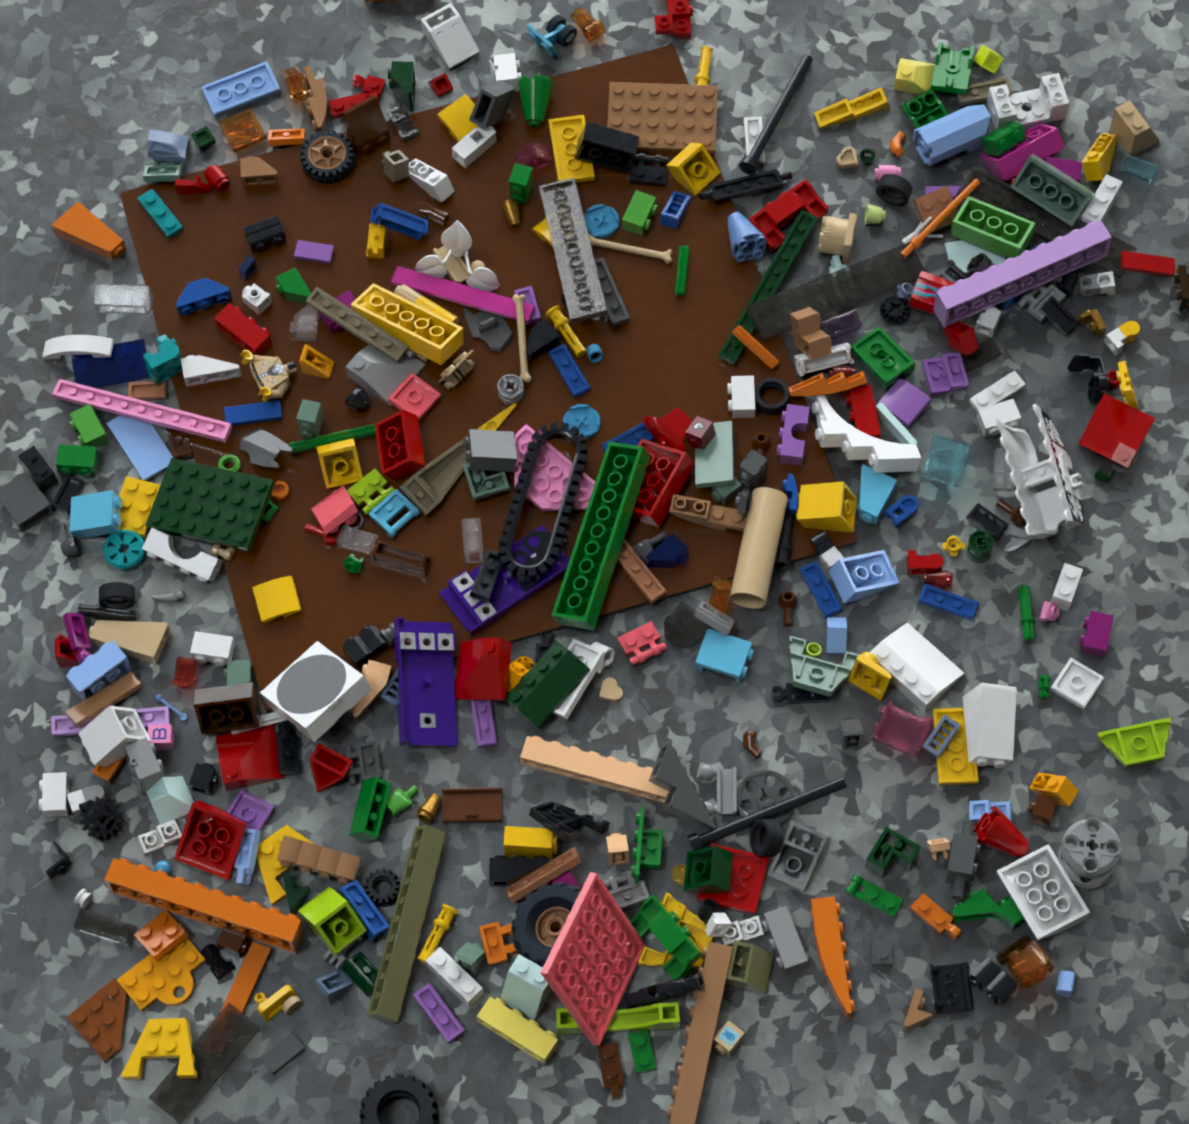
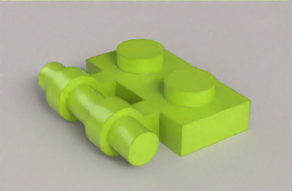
[347,469,395,515]

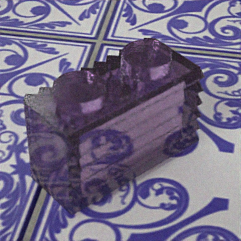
[820,309,862,339]

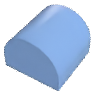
[1055,971,1075,998]

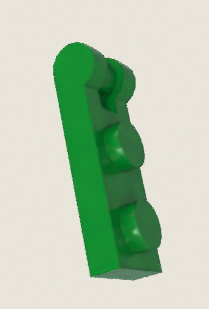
[844,874,904,918]

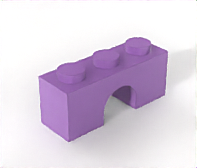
[776,404,810,466]

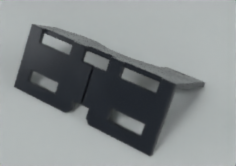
[200,943,236,980]

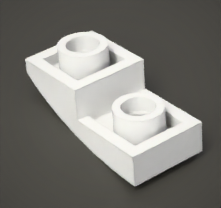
[137,820,182,856]
[721,916,765,946]

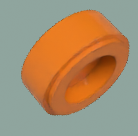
[271,481,290,501]

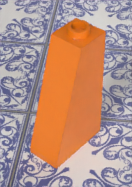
[52,202,126,261]

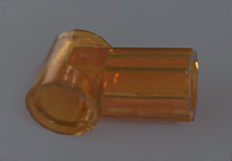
[571,7,606,42]

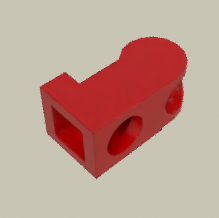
[907,550,944,575]

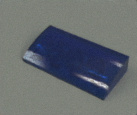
[71,339,151,388]

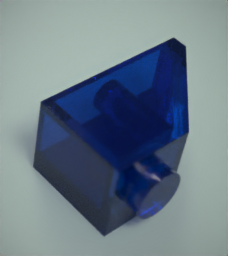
[645,533,689,568]

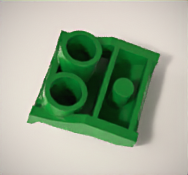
[899,88,949,129]

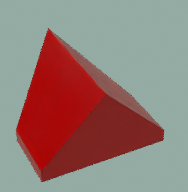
[54,632,89,668]
[309,743,353,792]

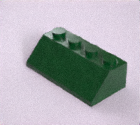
[505,640,590,728]

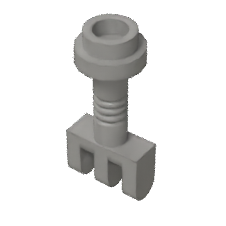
[323,933,364,970]

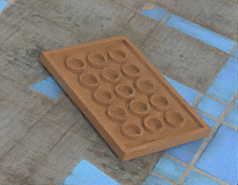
[607,82,718,153]

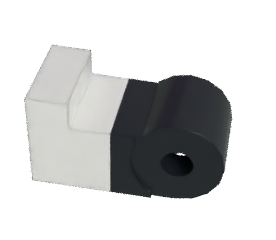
[809,530,844,569]
[697,899,732,937]

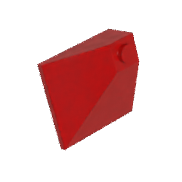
[1078,393,1155,469]
[455,638,512,700]
[216,724,284,792]
[174,800,247,880]

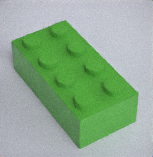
[951,196,1035,258]

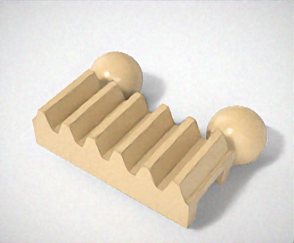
[433,246,485,284]

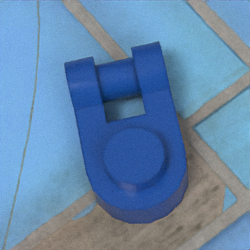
[884,495,919,528]

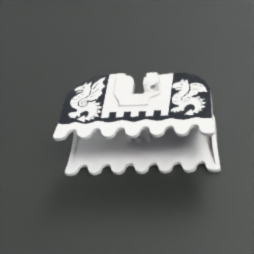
[995,404,1085,540]

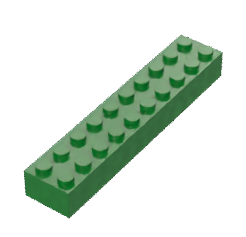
[551,442,651,631]

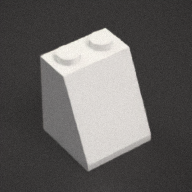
[78,706,151,767]

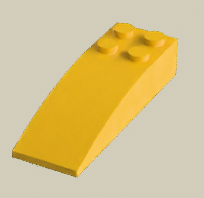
[351,283,464,365]

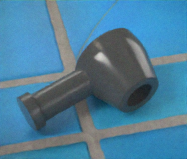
[60,522,81,556]
[633,531,667,560]

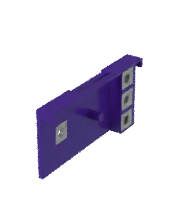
[439,525,571,637]
[394,617,458,747]

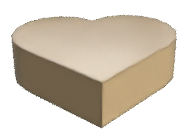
[836,147,858,169]
[599,677,623,702]

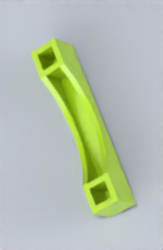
[556,1002,680,1035]

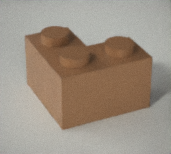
[790,307,832,360]

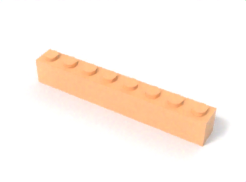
[520,736,669,803]

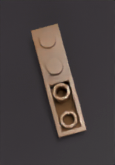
[302,65,328,134]
[669,494,748,532]

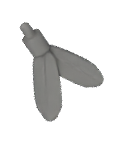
[1004,525,1038,553]

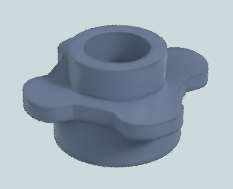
[896,283,914,301]

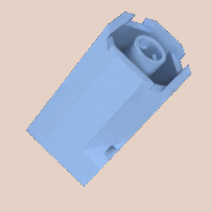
[913,104,991,166]

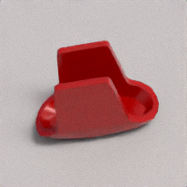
[643,407,693,452]

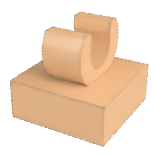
[926,838,950,860]

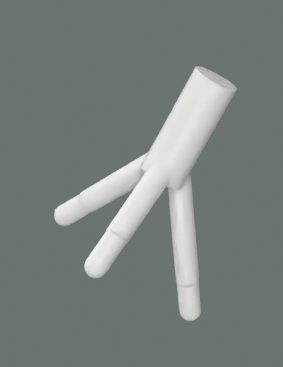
[901,216,943,246]

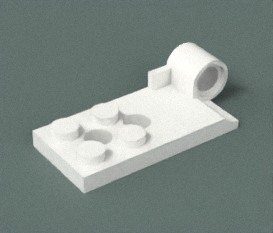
[553,639,615,719]

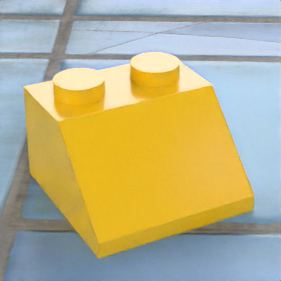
[666,143,721,195]
[316,438,363,489]

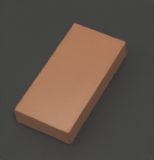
[128,380,167,401]

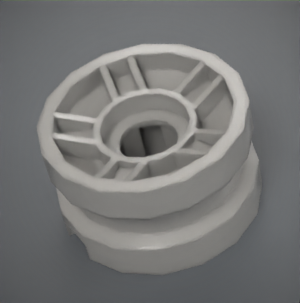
[497,374,524,404]

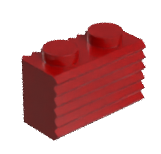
[943,321,979,356]

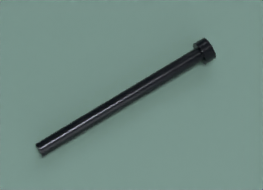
[739,55,813,175]
[687,777,847,851]

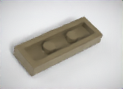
[956,77,1012,106]

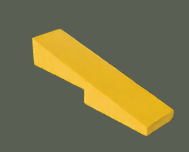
[814,87,890,129]

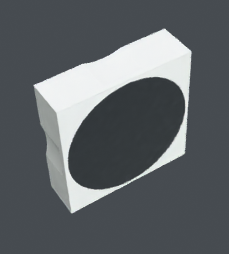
[260,641,372,742]

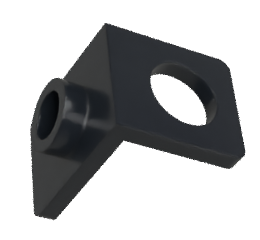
[46,841,72,879]

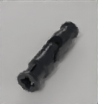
[623,972,705,1009]

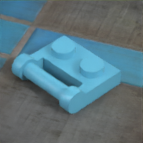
[369,489,420,538]

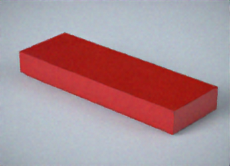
[1120,250,1175,277]

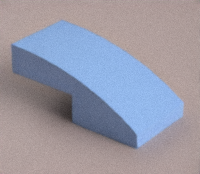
[969,800,1012,822]

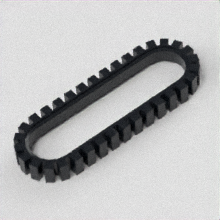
[498,422,588,583]

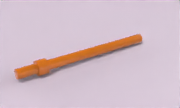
[900,179,981,258]

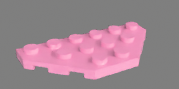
[514,424,595,511]

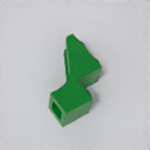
[950,888,1025,931]

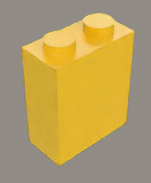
[503,826,558,861]

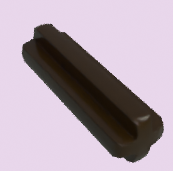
[996,935,1032,965]

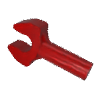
[304,523,341,545]

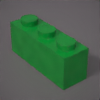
[349,776,391,842]

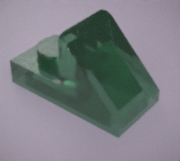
[282,870,311,915]

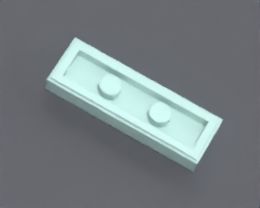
[876,402,917,446]

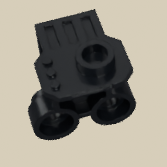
[1067,354,1110,402]

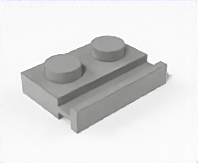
[694,600,735,636]

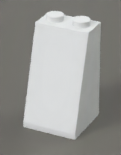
[963,683,1017,768]

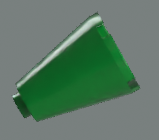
[518,75,554,127]

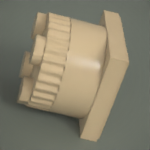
[818,213,857,264]

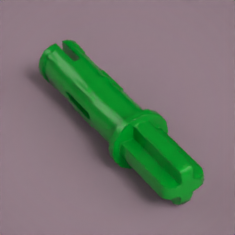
[1017,585,1035,641]

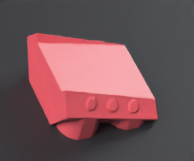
[311,485,358,535]

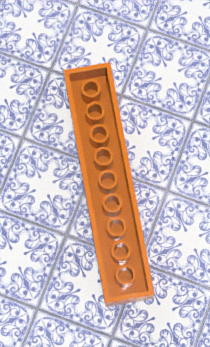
[104,858,305,954]

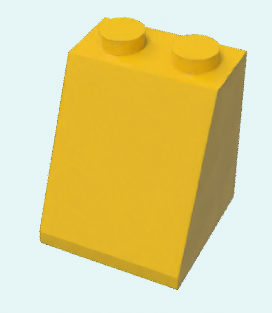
[796,482,857,533]

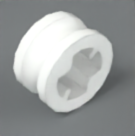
[74,888,93,909]

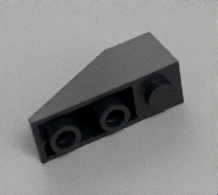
[489,855,550,887]

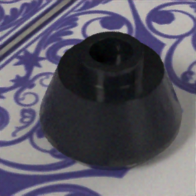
[345,386,369,410]

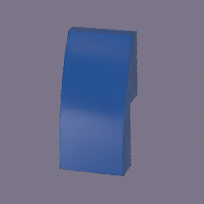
[782,473,798,518]

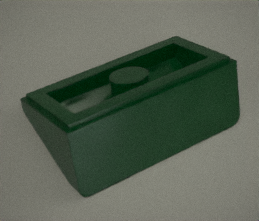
[342,952,378,996]

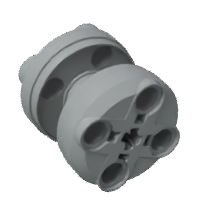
[1057,817,1122,892]

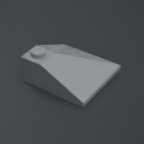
[346,345,426,406]

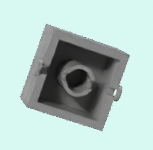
[124,737,165,794]

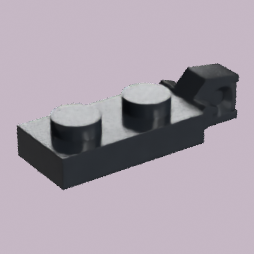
[275,721,300,775]

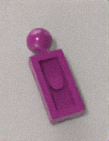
[63,612,92,664]

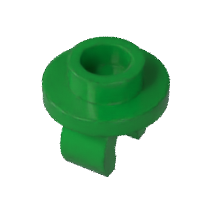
[343,554,364,574]

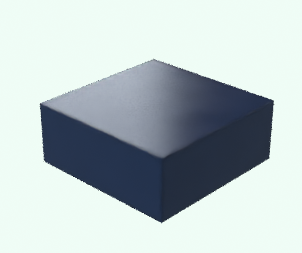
[238,256,257,281]

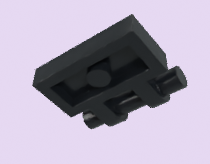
[629,153,669,187]

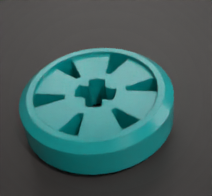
[103,530,146,571]

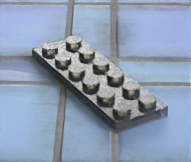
[149,1003,260,1124]

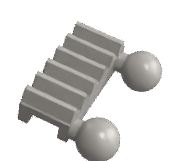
[699,764,737,816]

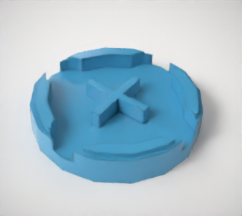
[583,204,619,239]
[563,404,600,440]

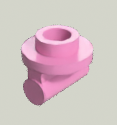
[1039,601,1060,622]

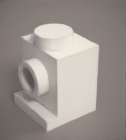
[242,283,272,315]
[975,306,1002,338]

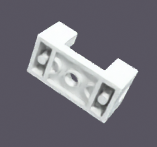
[986,73,1069,130]

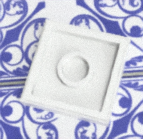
[1050,658,1104,710]

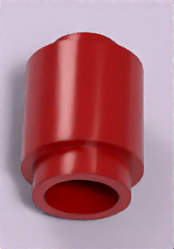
[204,165,230,192]

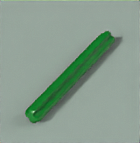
[289,424,376,454]

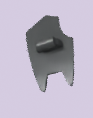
[464,308,513,351]
[240,429,293,469]

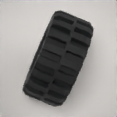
[359,1074,439,1124]

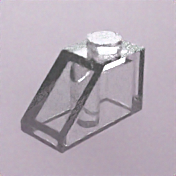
[290,305,319,341]

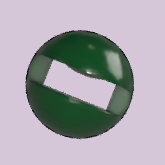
[860,148,875,163]

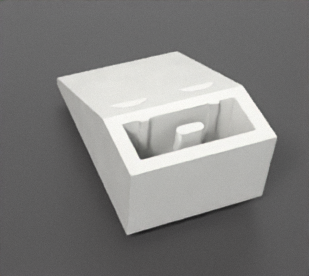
[421,3,480,69]

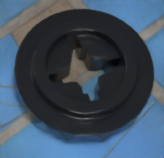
[880,296,910,324]

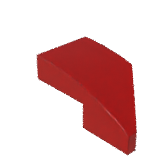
[175,176,213,195]

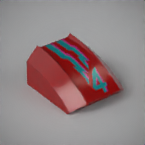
[909,271,954,317]

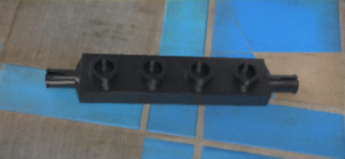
[699,169,793,204]

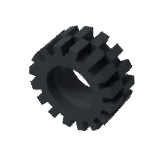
[364,868,401,907]

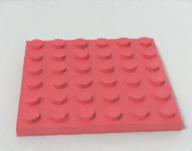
[541,872,646,1046]

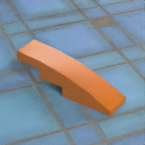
[789,371,868,396]

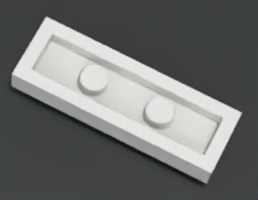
[969,370,1026,412]

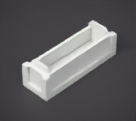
[794,342,854,377]

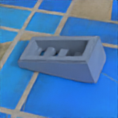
[380,668,399,707]
[922,714,961,758]

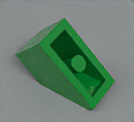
[275,268,311,305]

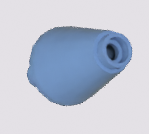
[727,212,767,262]

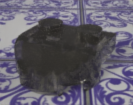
[664,601,711,648]

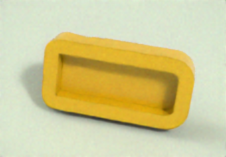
[254,985,297,1022]

